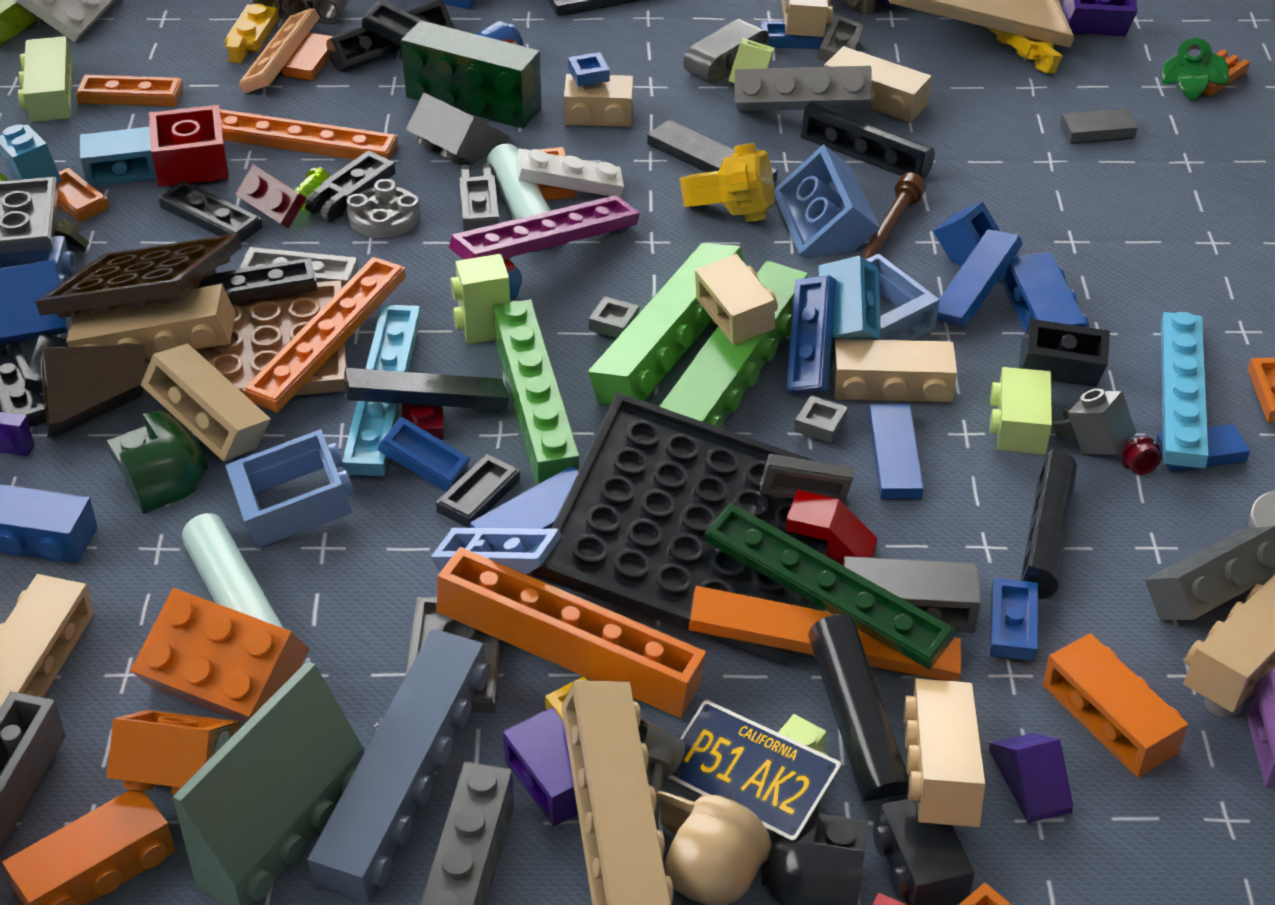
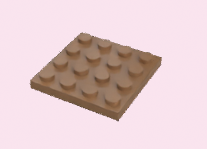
[196,280,347,396]

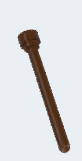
[861,173,926,259]

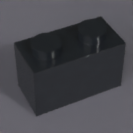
[1019,319,1110,387]
[873,799,975,905]

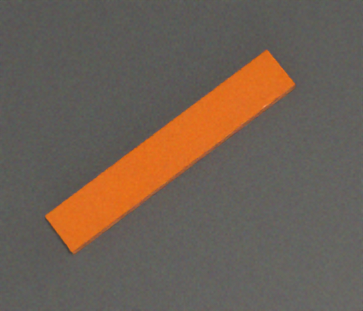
[220,109,398,160]
[242,257,406,413]
[689,586,961,682]

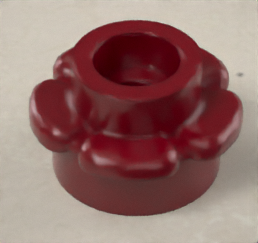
[1121,436,1162,475]

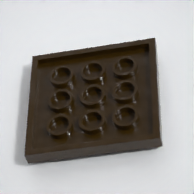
[35,234,242,318]

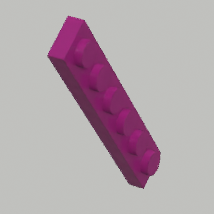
[449,195,640,260]

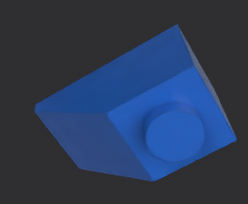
[933,201,1016,282]

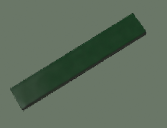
[705,503,955,670]

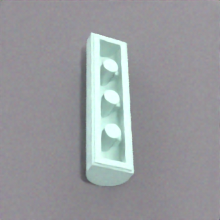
[487,144,551,220]
[182,513,283,628]

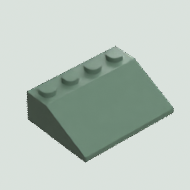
[173,661,364,905]

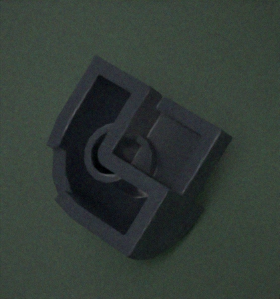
[761,802,868,905]

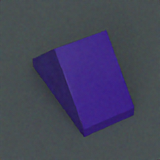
[989,733,1074,823]

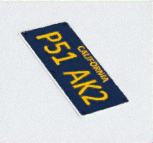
[668,700,841,840]

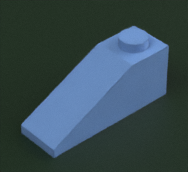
[431,528,562,574]

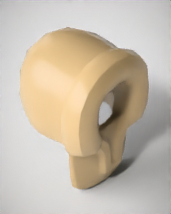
[656,791,771,905]

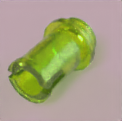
[294,167,330,210]

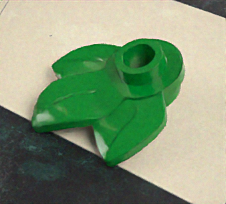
[1161,38,1229,101]

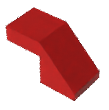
[786,490,878,565]

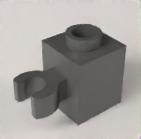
[1052,389,1137,455]

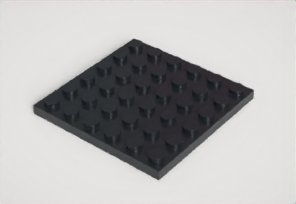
[532,392,828,666]

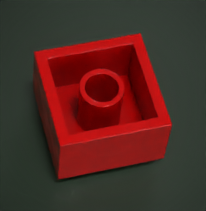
[149,105,229,187]

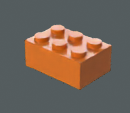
[130,588,309,724]

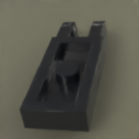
[304,150,396,222]

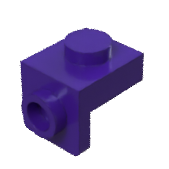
[0,403,35,456]

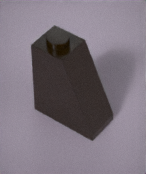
[40,344,151,438]

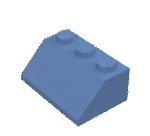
[775,144,880,258]

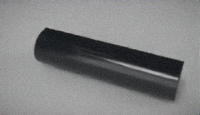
[326,0,454,70]
[800,103,935,179]
[1020,449,1077,599]
[808,614,909,801]

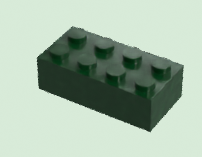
[401,21,542,128]

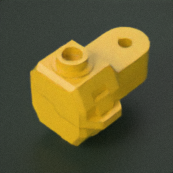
[679,143,775,222]

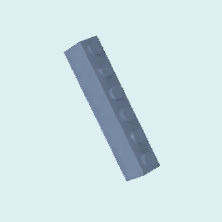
[307,628,490,903]

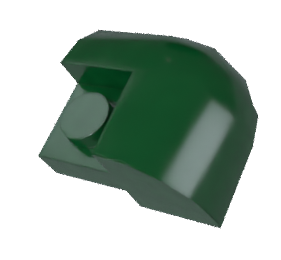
[107,411,208,514]

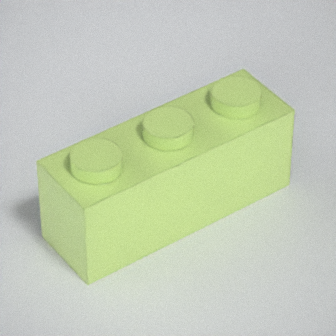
[18,36,72,122]

